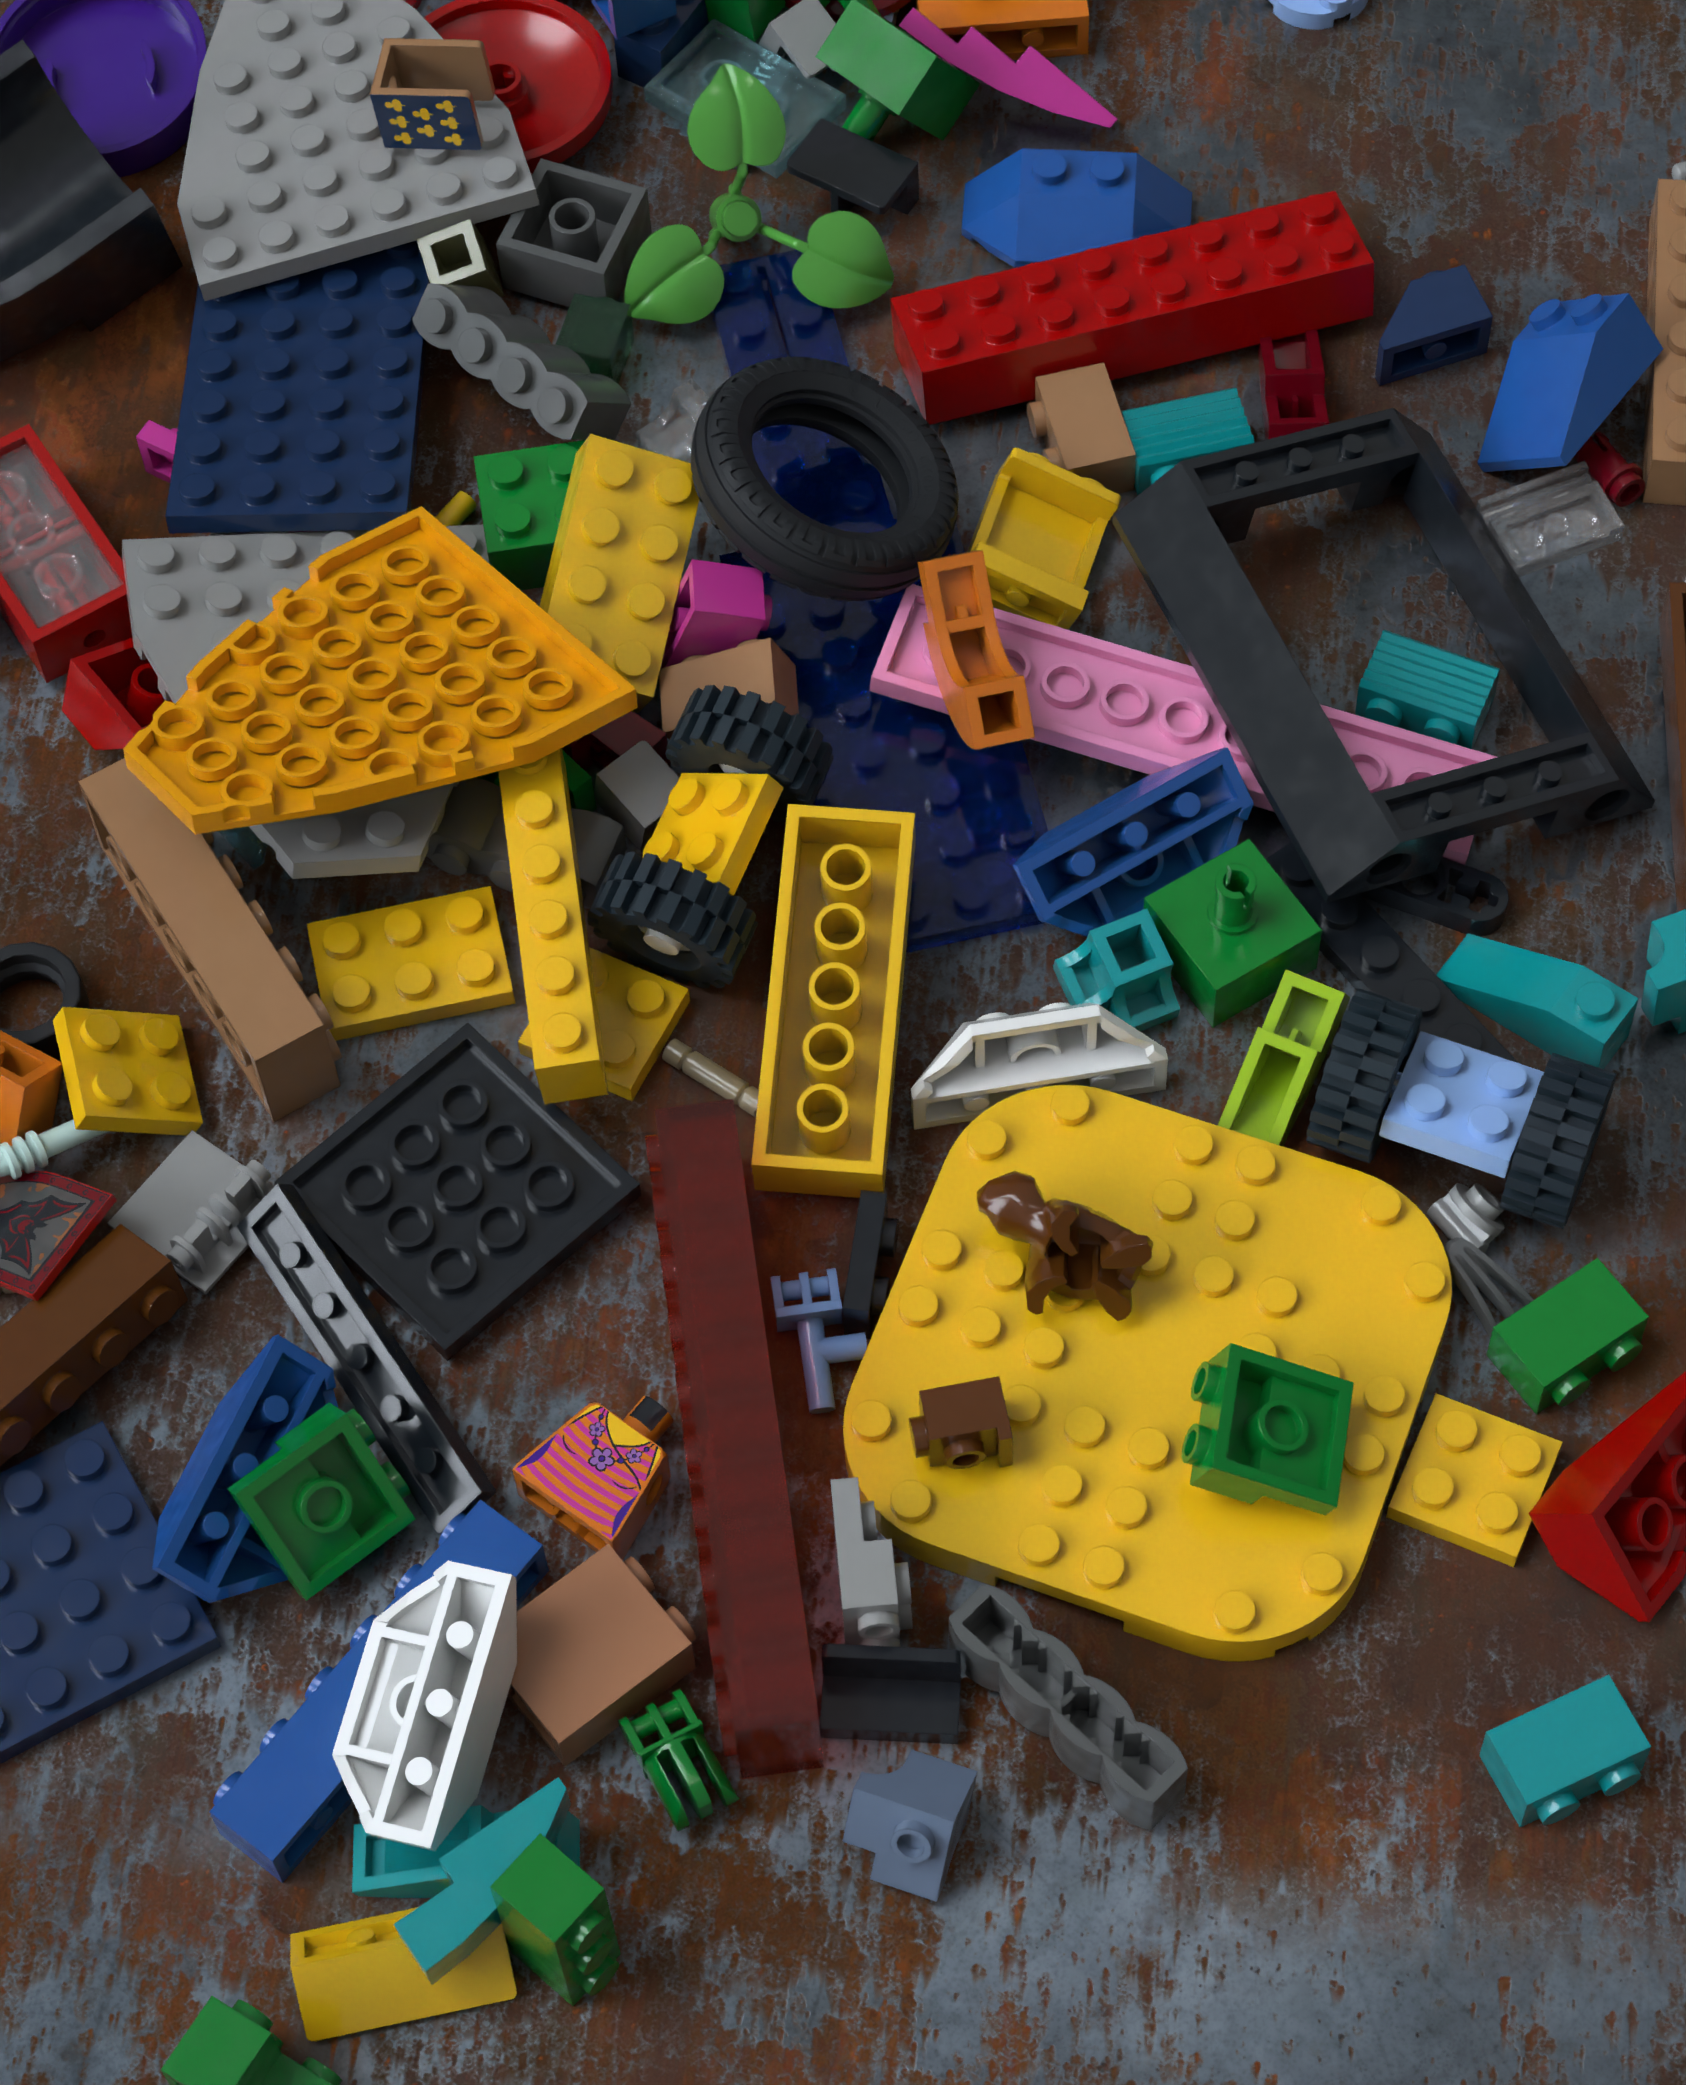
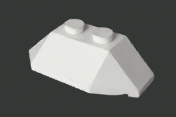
[911,1002,1168,1130]
[332,1561,517,1851]

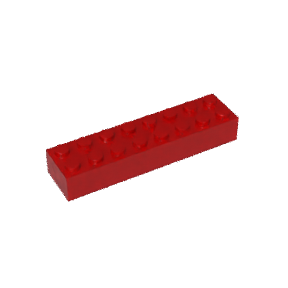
[890,190,1374,425]

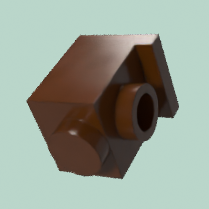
[909,1376,1013,1469]

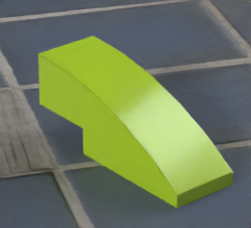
[1218,970,1351,1146]

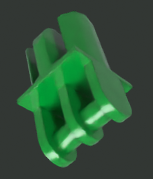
[618,1688,739,1832]

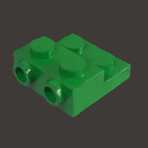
[1182,1343,1354,1515]
[228,1402,415,1601]

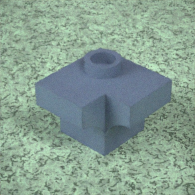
[842,1749,978,1902]

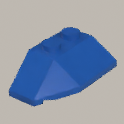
[962,148,1192,268]
[1013,748,1254,937]
[152,1334,339,1603]

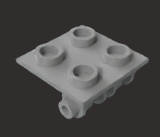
[108,1130,274,1294]

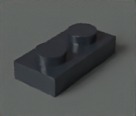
[842,1190,899,1339]

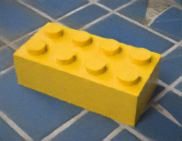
[540,434,699,713]

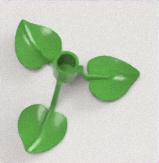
[624,63,894,324]

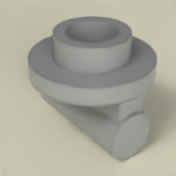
[1427,1183,1505,1253]

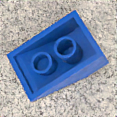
[1478,293,1663,472]

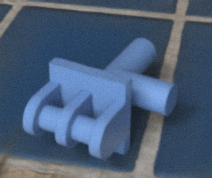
[770,1268,867,1414]

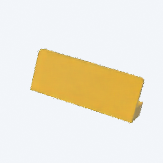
[290,1907,517,2041]

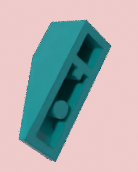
[1436,933,1639,1069]

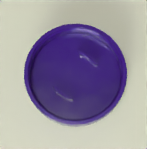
[0,0,209,177]

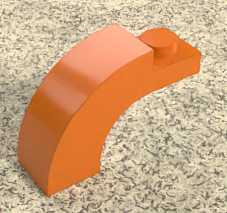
[918,550,1035,750]

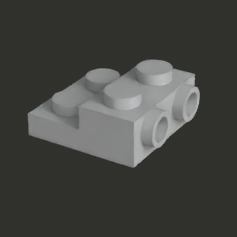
[830,1477,913,1647]

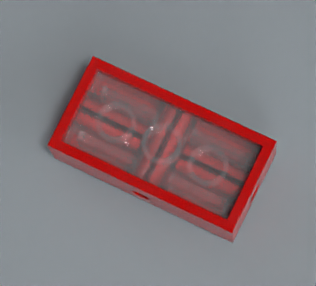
[0,424,132,683]

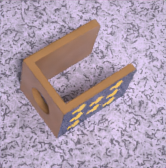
[370,38,495,150]

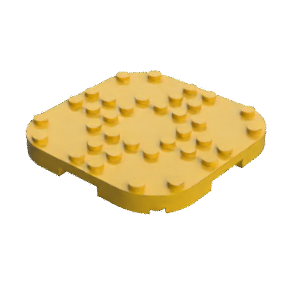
[843,1085,1452,1661]

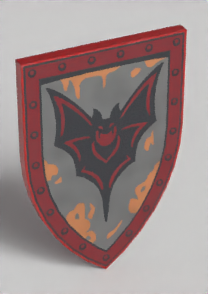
[0,1170,117,1301]

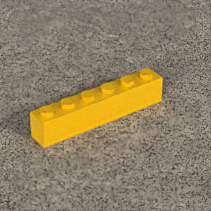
[498,748,608,1104]

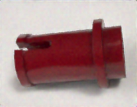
[1574,432,1645,507]

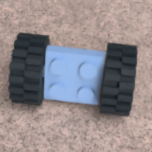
[1306,989,1617,1229]

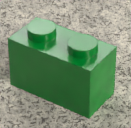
[1486,1258,1649,1415]

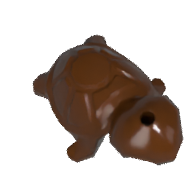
[977,1171,1153,1321]

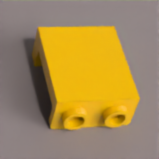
[967,448,1121,630]

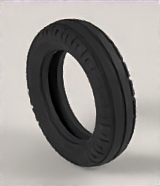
[691,357,959,601]

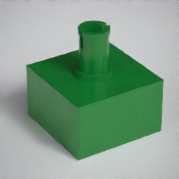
[815,0,981,141]
[1143,839,1322,1028]

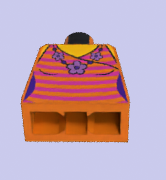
[512,1396,674,1560]

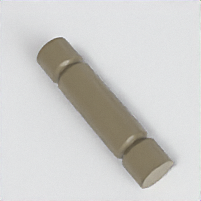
[662,1038,759,1118]

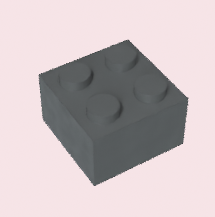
[496,159,652,318]

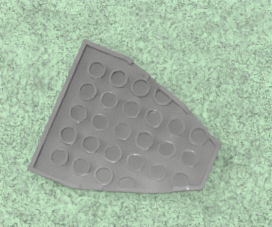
[177,0,540,301]
[122,524,489,879]

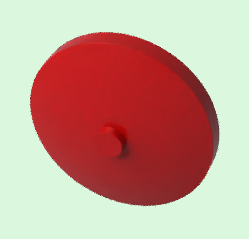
[424,0,613,174]

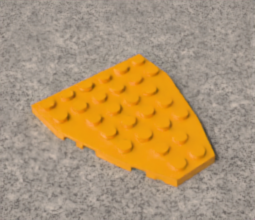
[123,506,638,835]

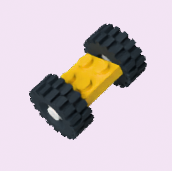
[587,685,834,988]

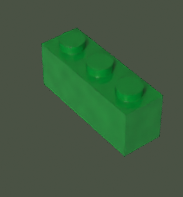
[490,1833,621,2006]

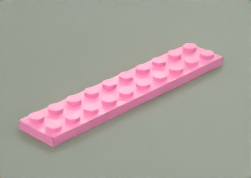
[870,584,1497,865]

